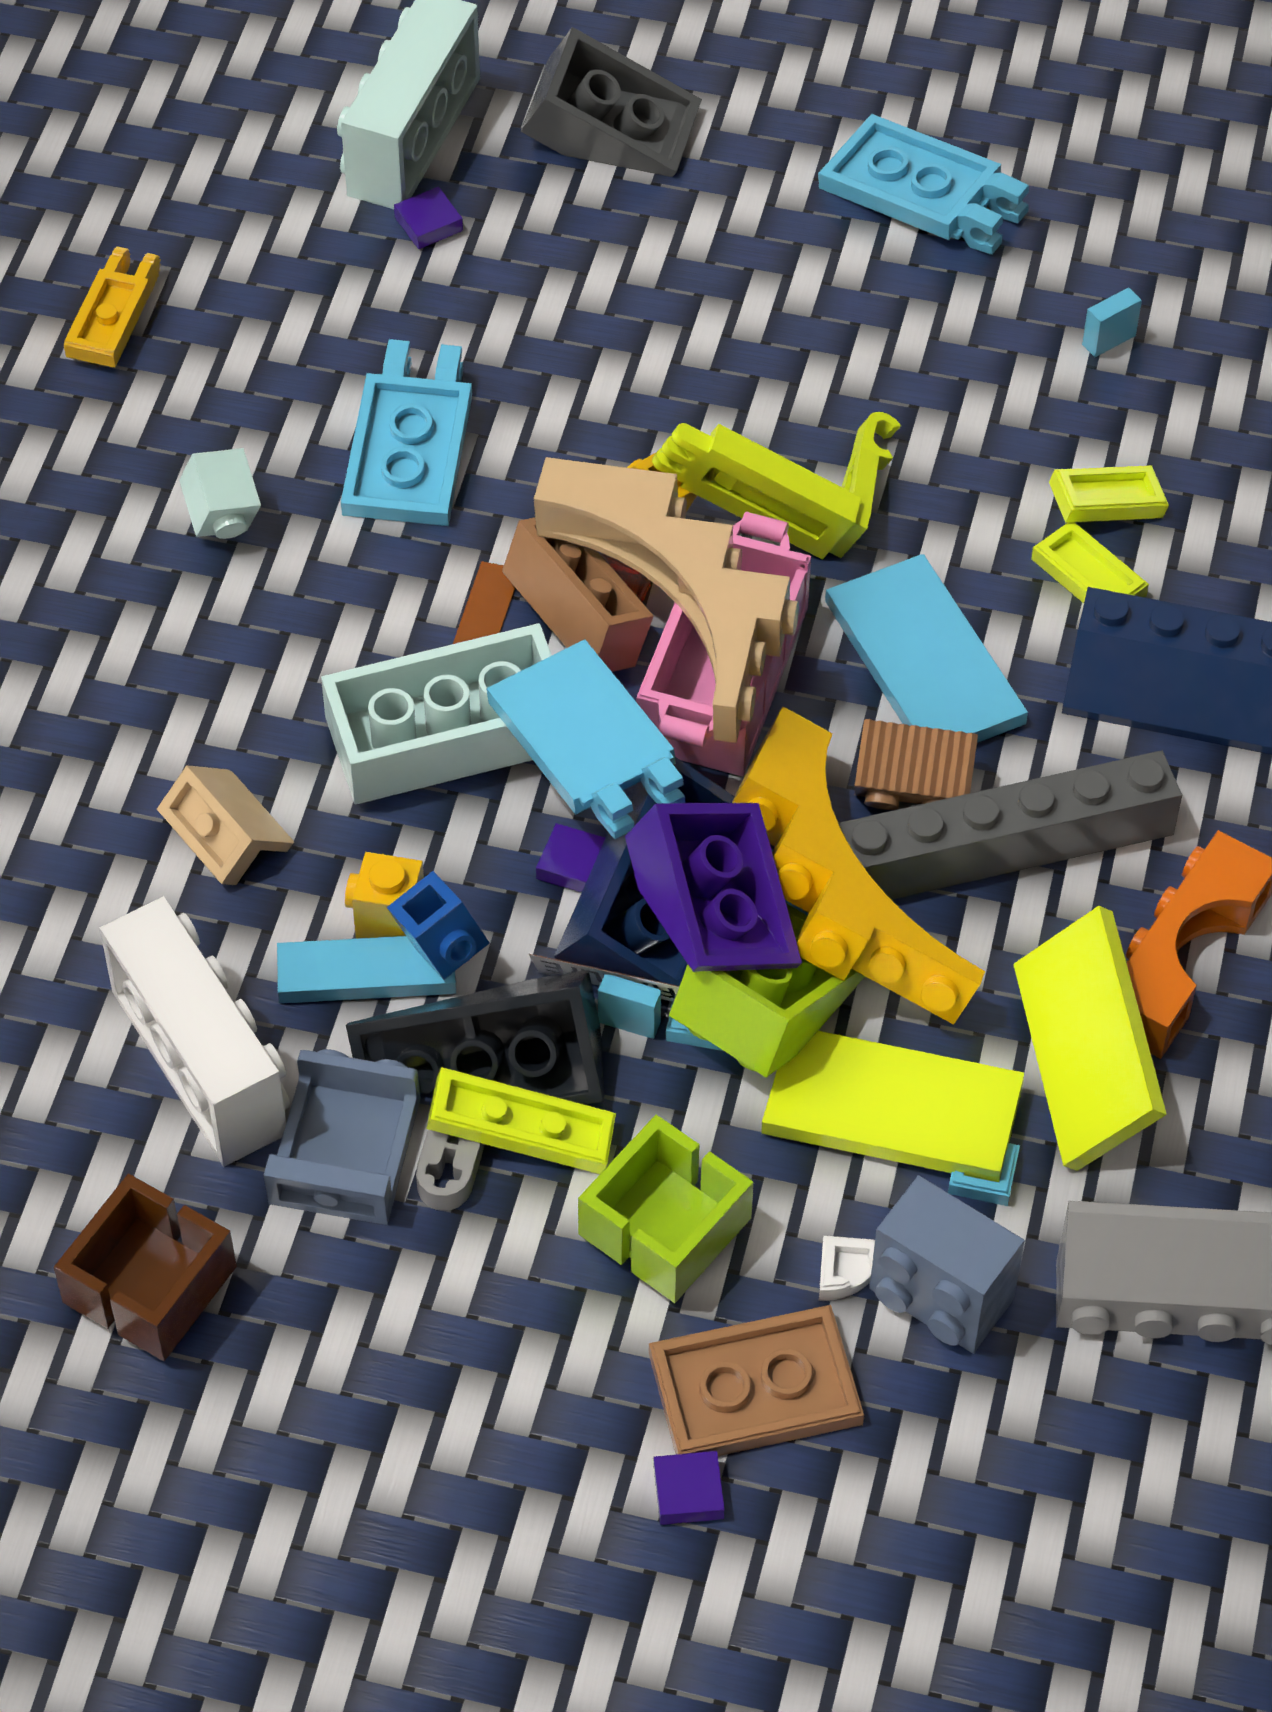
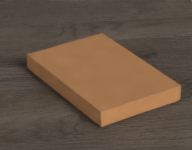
[649,1305,864,1456]

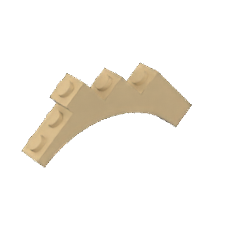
[534,457,799,743]

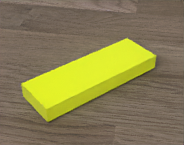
[426,1067,616,1174]

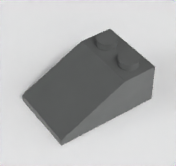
[520,27,702,177]

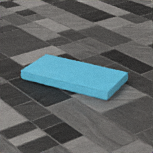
[825,554,1028,743]

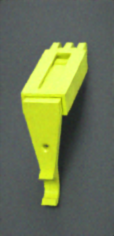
[652,412,901,560]

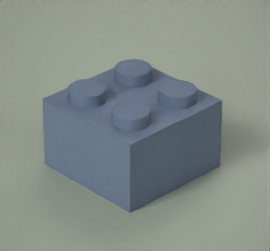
[869,1175,1025,1354]

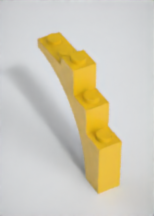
[732,707,985,1025]

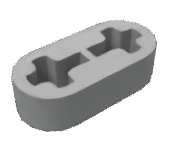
[416,1130,485,1211]

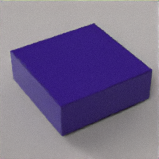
[394,186,463,249]
[536,823,605,892]
[653,1451,724,1525]

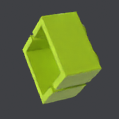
[578,1114,754,1303]

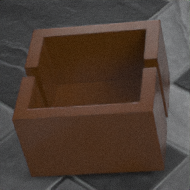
[54,1173,237,1361]

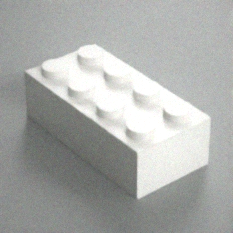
[99,896,291,1167]

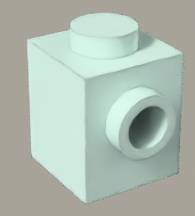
[179,448,261,539]

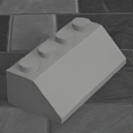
[1056,1201,1272,1345]

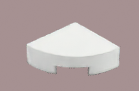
[819,1236,875,1301]

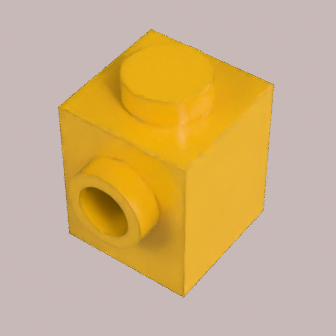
[345,852,424,939]

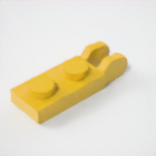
[64,247,161,368]

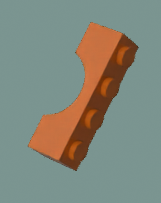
[1126,830,1272,1059]

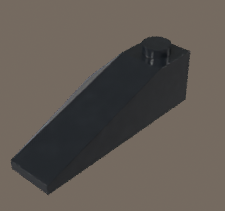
[346,970,605,1105]

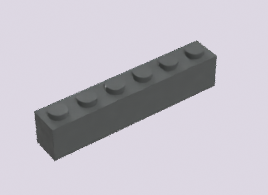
[838,750,1182,900]

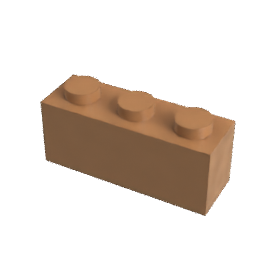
[502,517,654,672]

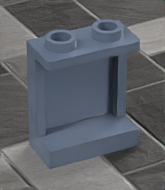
[263,1049,421,1225]

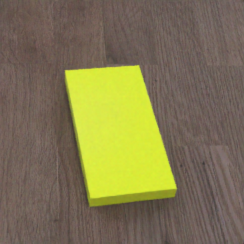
[1013,906,1167,1171]
[762,1031,1024,1182]

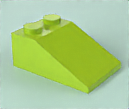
[669,903,865,1078]

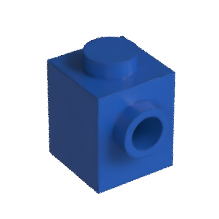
[386,871,490,980]

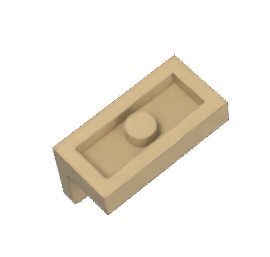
[157,765,294,885]

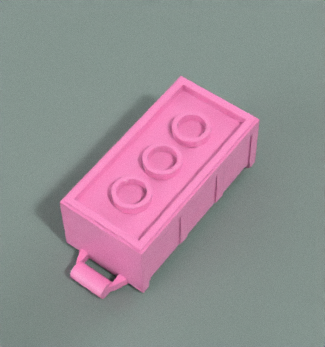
[636,512,811,777]

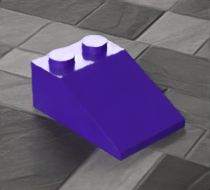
[625,803,802,972]

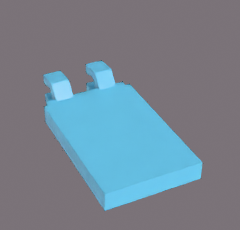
[818,114,1029,254]
[341,339,472,526]
[486,639,685,839]

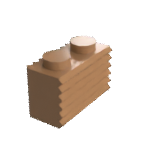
[855,719,978,810]

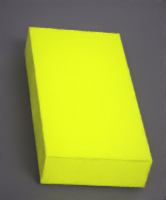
[1049,465,1169,523]
[1031,522,1149,603]

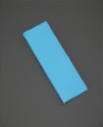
[277,936,456,1003]

